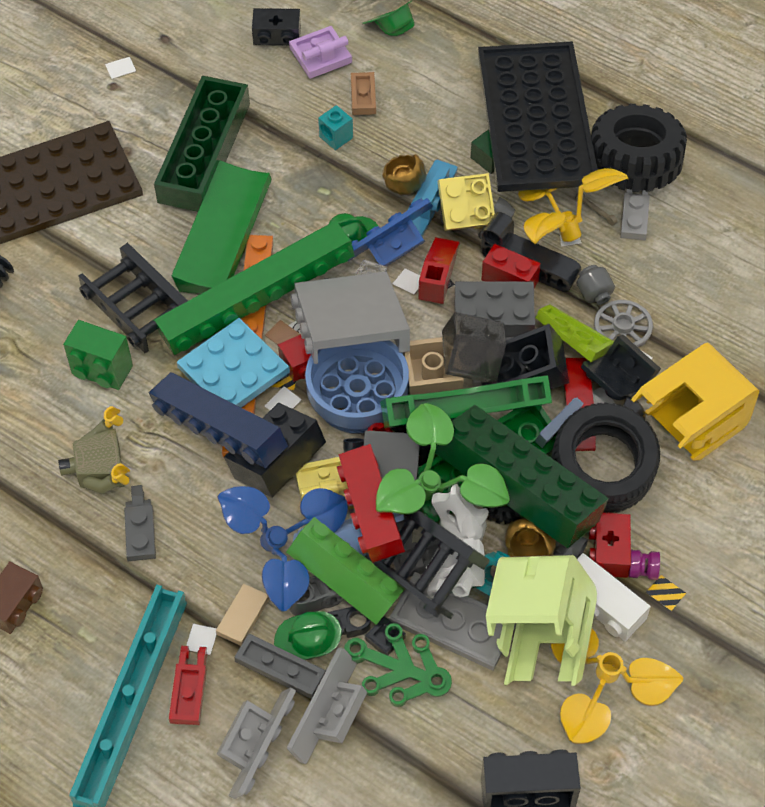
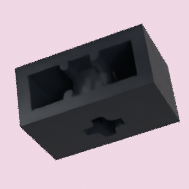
[252,8,301,46]

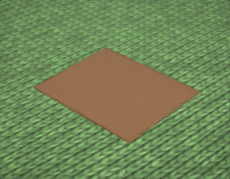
[265,320,300,345]

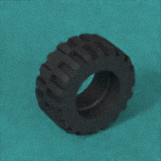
[591,104,687,192]

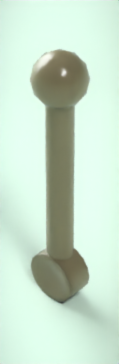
[576,193,617,226]

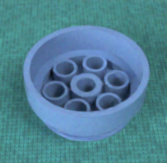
[305,340,409,434]

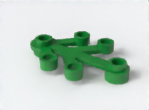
[344,623,452,707]

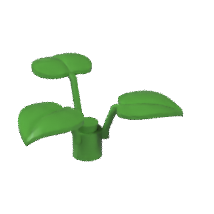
[376,403,510,514]

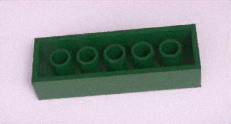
[154,75,250,212]
[435,405,609,549]

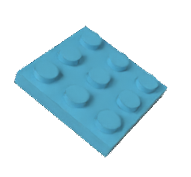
[177,318,290,408]

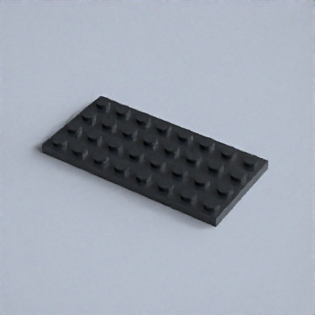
[478,41,598,192]

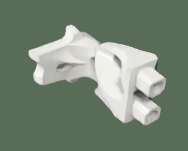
[426,484,489,598]

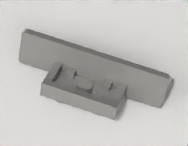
[287,648,367,764]
[217,687,296,799]

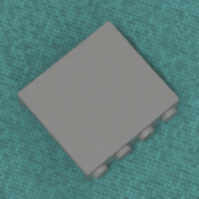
[291,271,410,364]

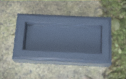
[535,398,584,448]

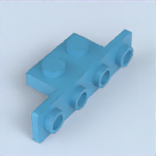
[408,160,458,236]

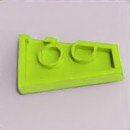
[535,304,614,362]

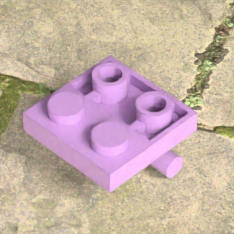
[289,26,352,79]

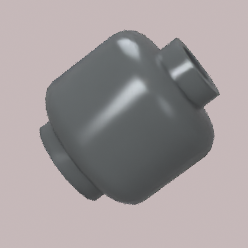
[577,265,615,305]

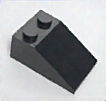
[477,324,569,390]

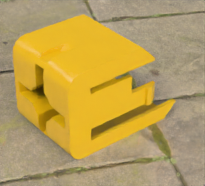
[631,342,759,461]

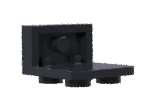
[581,334,661,400]

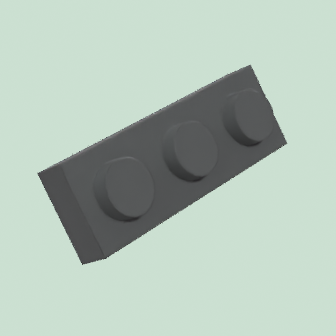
[234,634,326,699]

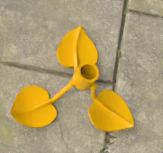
[518,168,628,244]
[551,629,684,744]

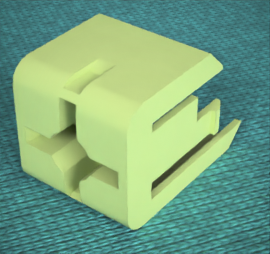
[486,555,597,686]

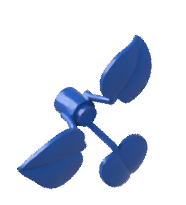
[217,486,348,612]

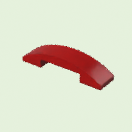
[564,358,596,451]

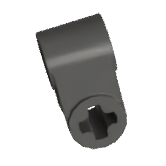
[289,575,344,616]

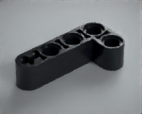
[481,212,582,292]

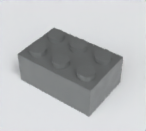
[454,281,535,342]

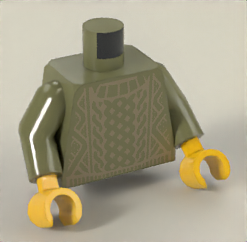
[58,406,130,494]

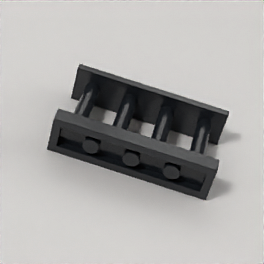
[78,242,188,353]
[365,510,490,619]

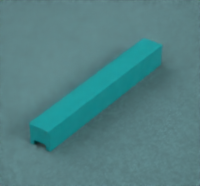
[69,584,187,807]

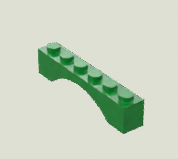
[380,375,552,428]

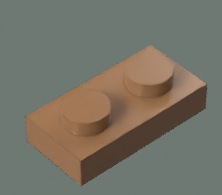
[351,72,376,115]

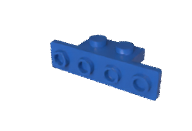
[348,198,433,269]

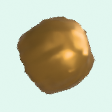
[382,154,426,195]
[505,518,556,557]

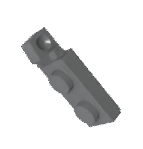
[124,485,156,561]

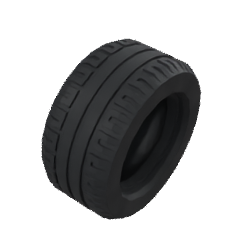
[551,402,661,513]

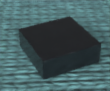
[365,616,406,655]

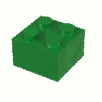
[63,320,133,390]

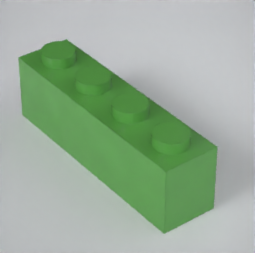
[286,517,404,625]

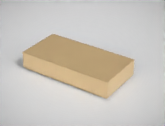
[216,583,269,646]

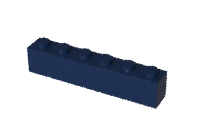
[148,372,288,468]

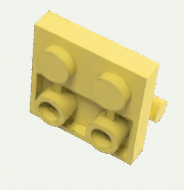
[437,173,495,231]
[295,457,354,510]

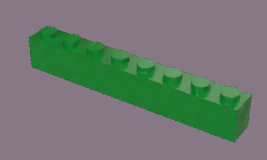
[154,220,354,356]

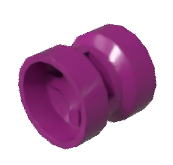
[628,549,660,580]

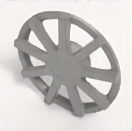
[594,300,653,347]

